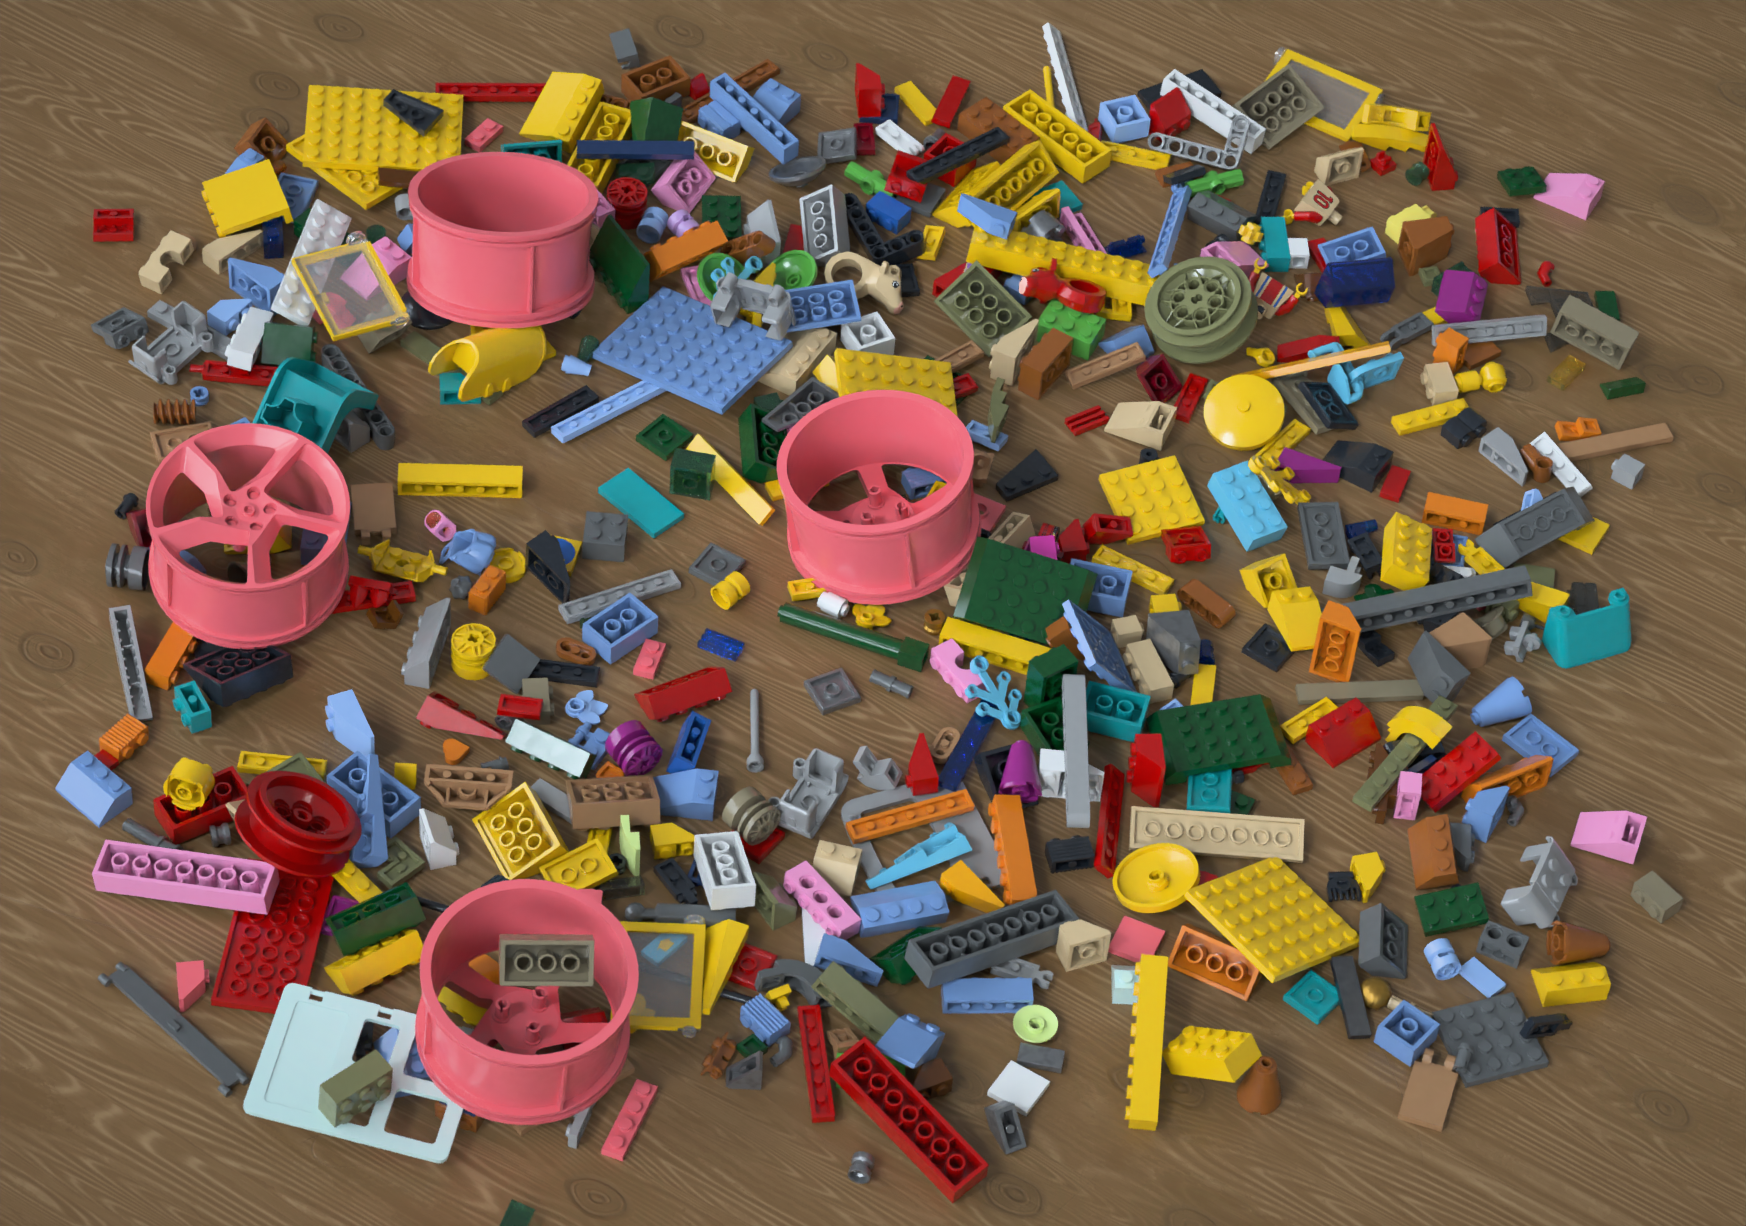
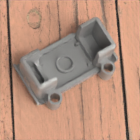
[710,273,796,341]
[128,301,214,385]
[768,748,849,839]
[1501,836,1578,929]

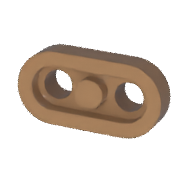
[930,727,960,764]

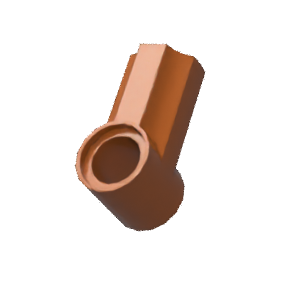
[1519,443,1553,483]

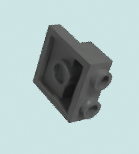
[91,307,149,349]

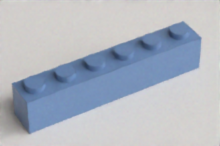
[710,73,799,165]

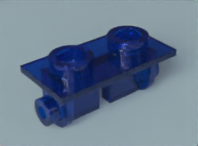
[1103,234,1147,258]

